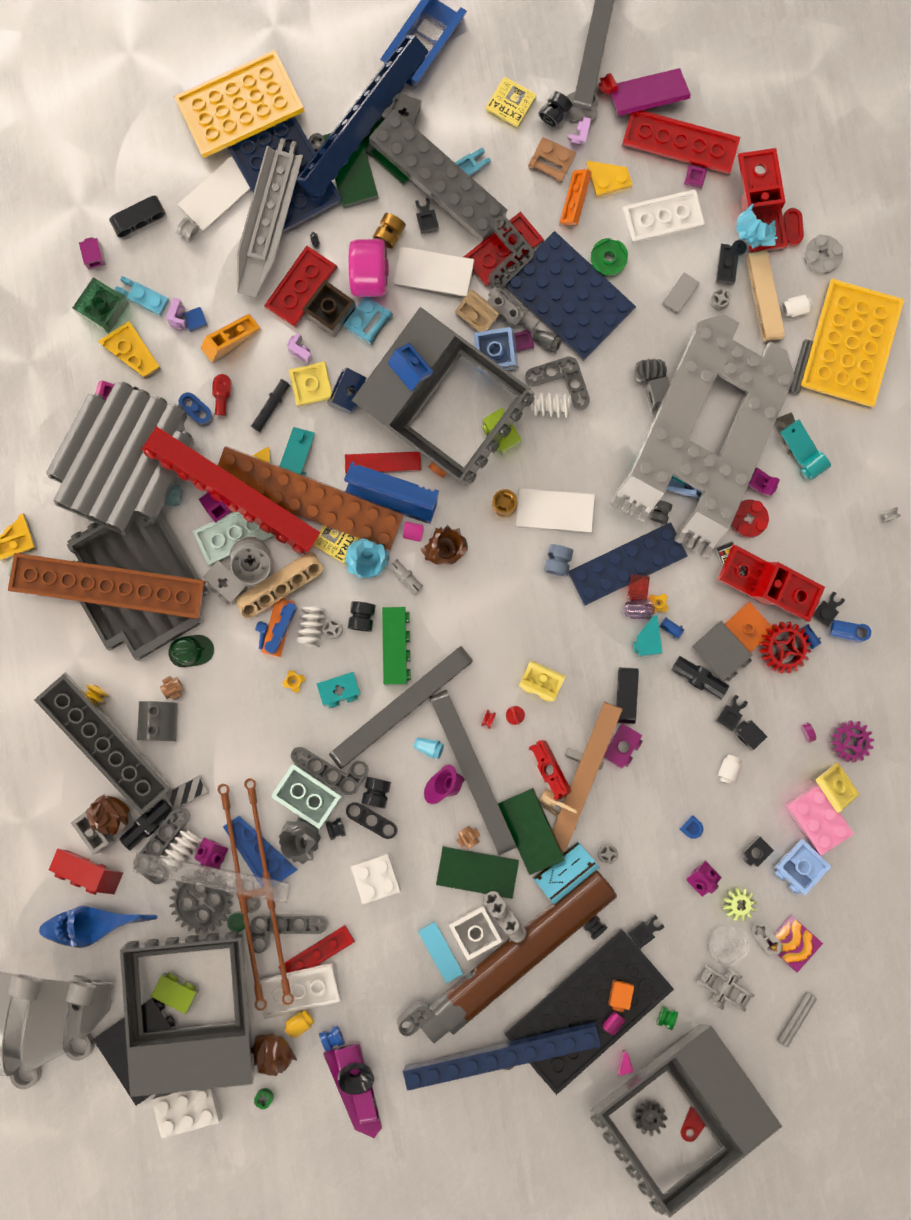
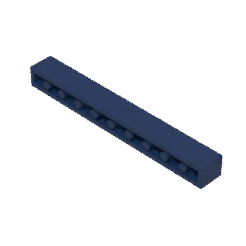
[296,35,429,197]
[403,1022,601,1091]

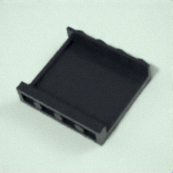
[93,998,176,1106]

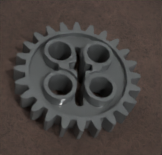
[169,869,233,933]

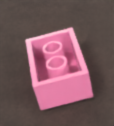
[785,784,854,855]

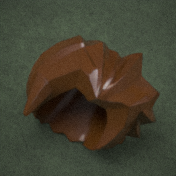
[420,524,468,565]
[86,794,130,835]
[252,1033,297,1076]

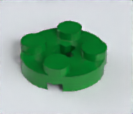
[590,238,628,277]

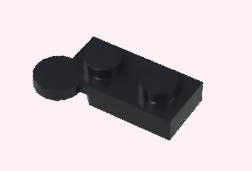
[715,240,747,284]

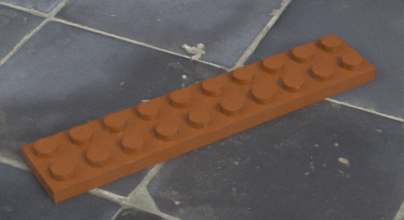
[218,446,404,550]
[8,553,205,619]

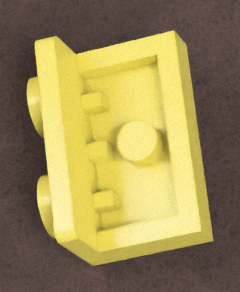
[519,660,566,702]

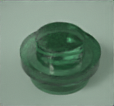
[227,913,245,932]

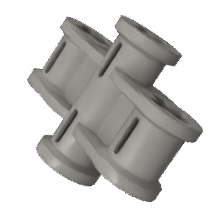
[484,891,526,943]
[696,965,755,1012]

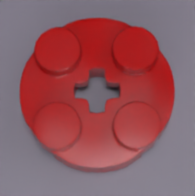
[731,499,769,538]

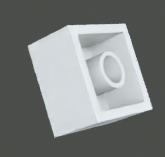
[351,853,401,904]
[449,905,502,961]

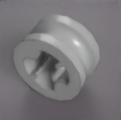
[881,507,901,522]

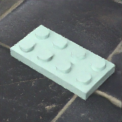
[193,512,275,566]

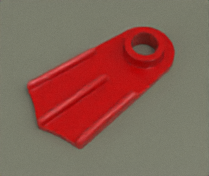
[680,1105,705,1142]

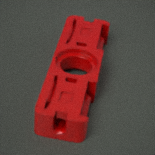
[529,740,571,799]

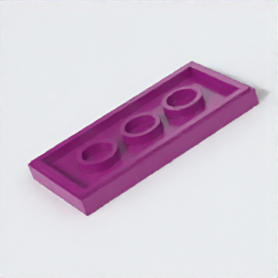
[610,68,690,116]

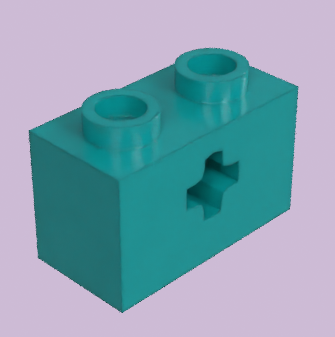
[316,672,361,709]

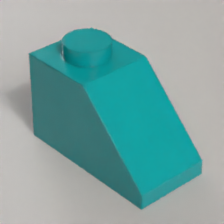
[633,615,663,657]

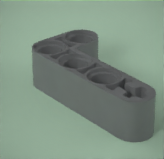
[291,747,369,795]
[133,808,190,884]
[250,914,329,953]

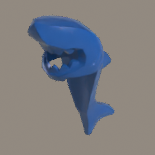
[39,906,158,948]

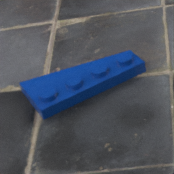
[223,816,298,888]

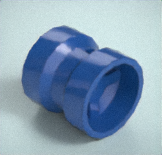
[319,1025,345,1052]

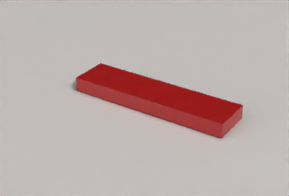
[345,451,421,474]
[278,925,355,973]

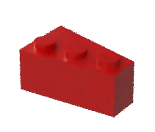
[48,848,123,895]

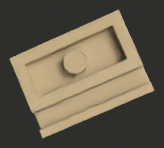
[455,289,500,332]

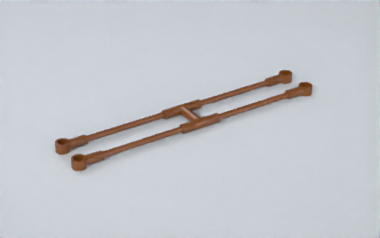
[217,778,294,1011]

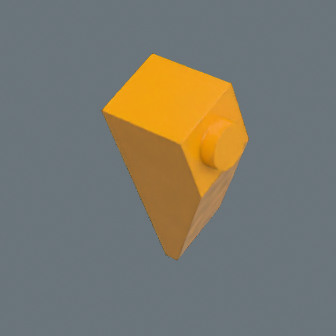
[201,314,260,362]

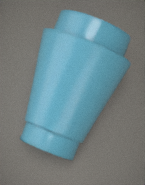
[414,737,444,759]

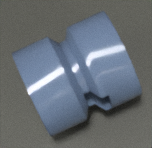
[544,544,574,577]

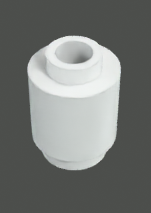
[782,294,812,317]
[718,754,742,785]

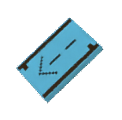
[533,842,599,904]

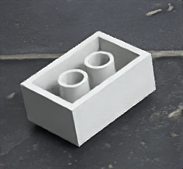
[151,1088,222,1139]

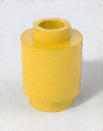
[284,1010,315,1038]

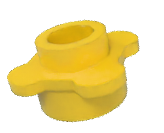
[649,594,669,613]
[283,670,305,693]

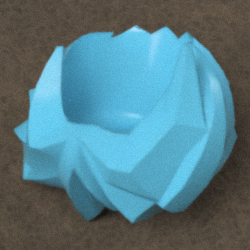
[735,204,778,249]
[344,539,390,578]

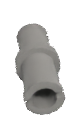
[388,559,423,594]

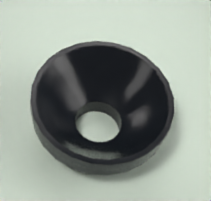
[338,1062,374,1095]

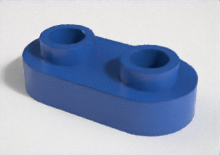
[178,392,212,425]

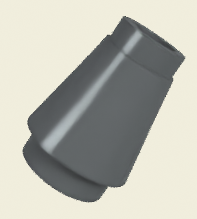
[533,329,562,352]

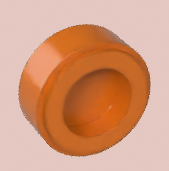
[428,462,447,478]

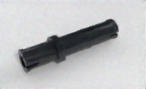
[251,379,291,433]

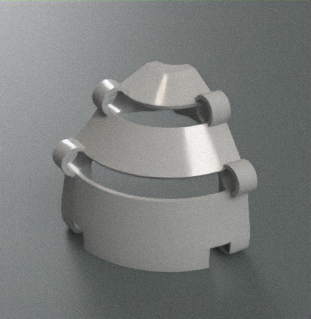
[0,971,113,1089]

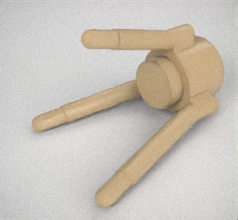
[540,789,578,830]

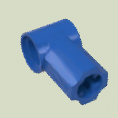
[830,620,872,643]

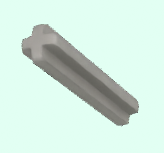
[779,993,817,1047]

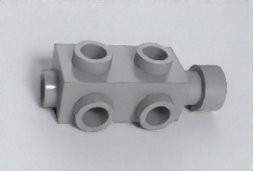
[487,287,540,332]

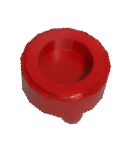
[506,706,525,725]

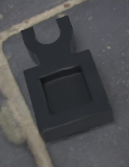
[415,198,439,234]
[812,591,845,628]
[716,695,748,732]
[627,915,664,949]

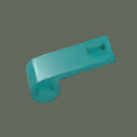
[780,419,831,480]
[280,427,315,476]

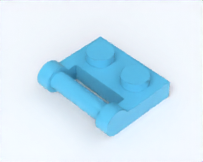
[344,297,393,345]

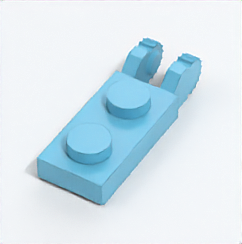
[455,148,491,177]
[114,276,169,316]

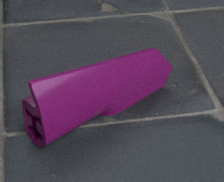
[323,1043,382,1138]

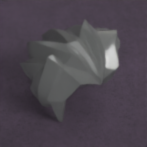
[278,818,321,864]

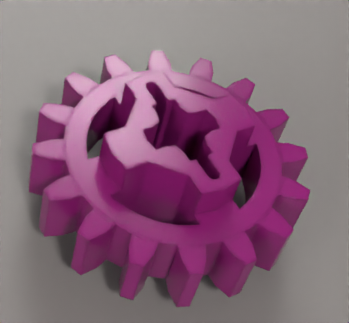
[830,720,874,763]

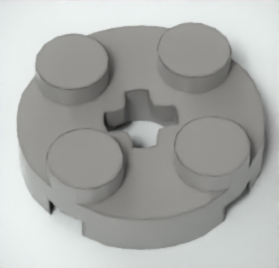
[804,234,843,274]

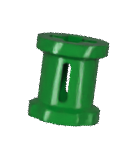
[254,1088,274,1109]

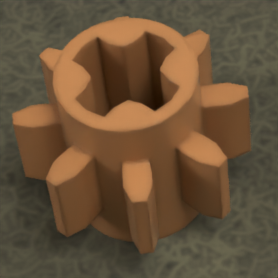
[160,676,184,700]
[457,825,480,850]

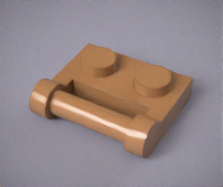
[528,137,576,182]

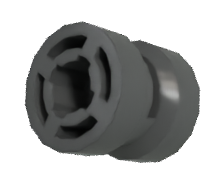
[649,500,673,524]

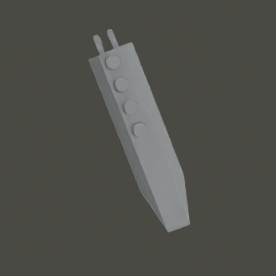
[237,138,303,298]

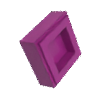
[684,164,707,189]
[515,330,535,353]

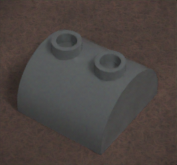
[137,701,178,742]

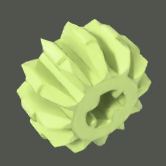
[723,888,757,922]

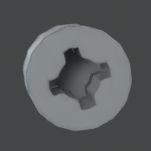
[176,218,199,242]
[710,288,731,311]
[323,619,343,639]
[598,844,618,864]

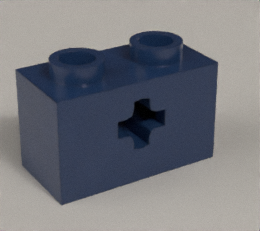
[327,367,367,413]

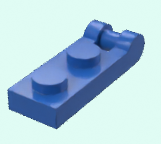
[264,602,298,654]

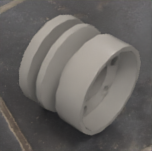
[230,537,271,585]

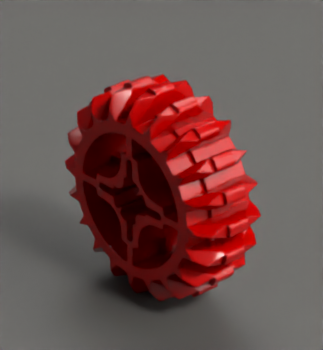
[759,621,811,673]

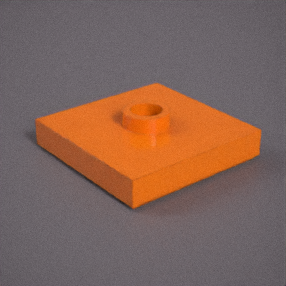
[725,602,773,652]

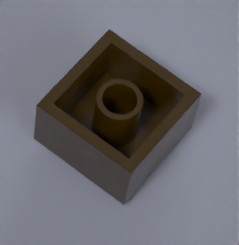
[302,279,356,337]

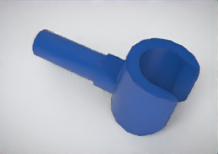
[255,621,268,649]

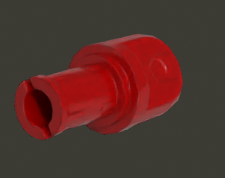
[212,374,232,416]

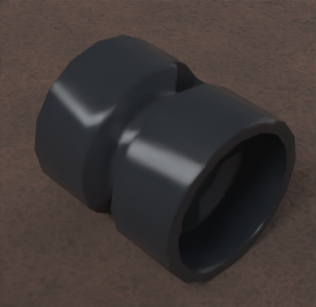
[538,91,573,128]
[348,601,376,632]
[361,777,391,809]

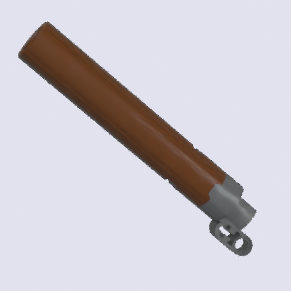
[397,870,617,1044]

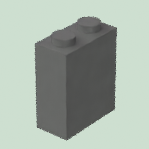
[692,620,753,681]

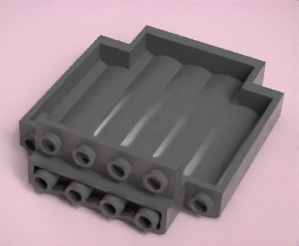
[46,382,194,535]
[67,513,209,661]

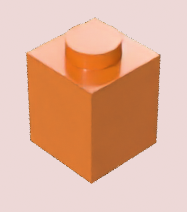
[608,980,634,1012]

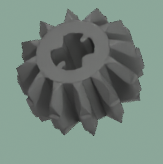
[634,358,667,384]
[633,1100,668,1136]

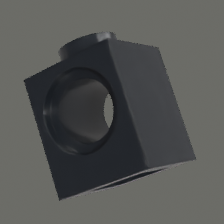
[735,720,768,751]
[741,836,774,867]

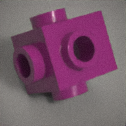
[194,837,229,870]
[686,860,722,897]

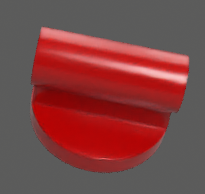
[598,73,618,95]

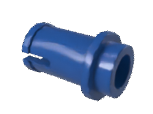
[659,617,685,639]
[802,624,821,649]

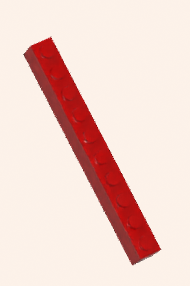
[141,426,320,554]

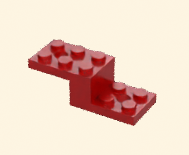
[738,148,788,253]
[717,545,825,622]

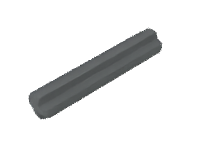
[789,339,813,394]

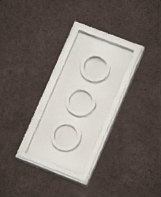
[178,156,250,233]
[623,189,705,244]
[394,247,475,297]
[515,488,595,533]
[259,963,341,1019]

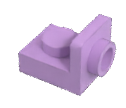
[568,117,592,144]
[166,297,187,329]
[287,333,312,364]

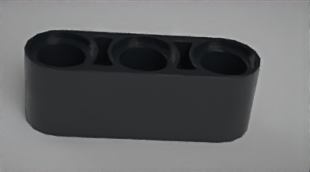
[109,195,166,237]
[616,667,639,724]
[346,802,398,839]

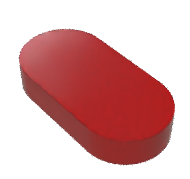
[783,208,804,246]

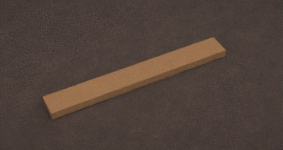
[553,701,622,852]

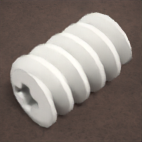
[531,392,571,418]
[296,606,326,647]
[160,828,202,871]

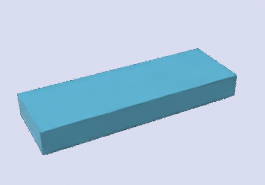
[418,922,464,984]

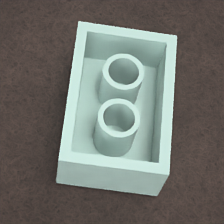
[271,764,343,829]

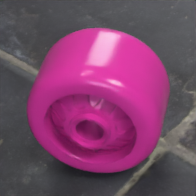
[348,239,389,297]

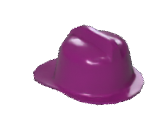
[424,764,465,804]

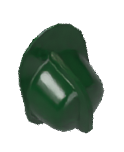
[168,635,214,667]

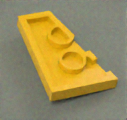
[98,321,161,378]

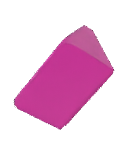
[95,380,115,401]
[403,521,424,542]
[603,1011,625,1035]
[617,1050,633,1076]

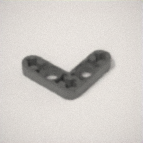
[488,216,534,288]
[525,356,590,410]

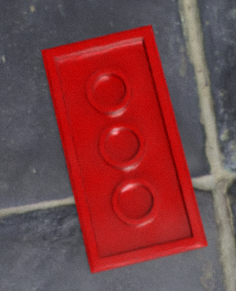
[464,211,544,287]
[264,245,338,328]

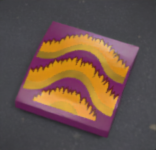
[767,916,823,973]

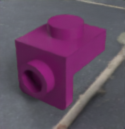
[748,467,780,496]

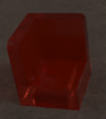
[626,574,650,602]

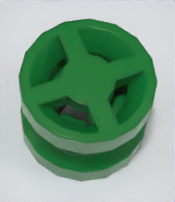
[656,1006,678,1030]

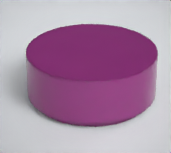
[801,722,816,743]

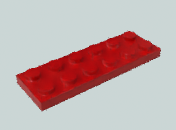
[622,110,741,174]

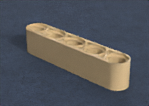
[747,250,785,342]
[236,553,323,618]

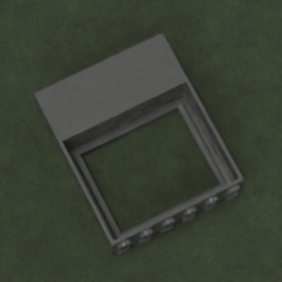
[352,307,535,486]
[120,931,254,1097]
[589,1024,782,1217]

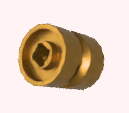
[372,213,406,249]
[492,489,517,518]

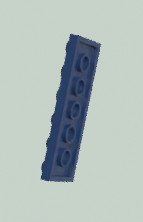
[568,522,688,606]

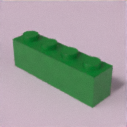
[382,607,411,686]

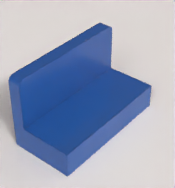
[388,343,433,391]

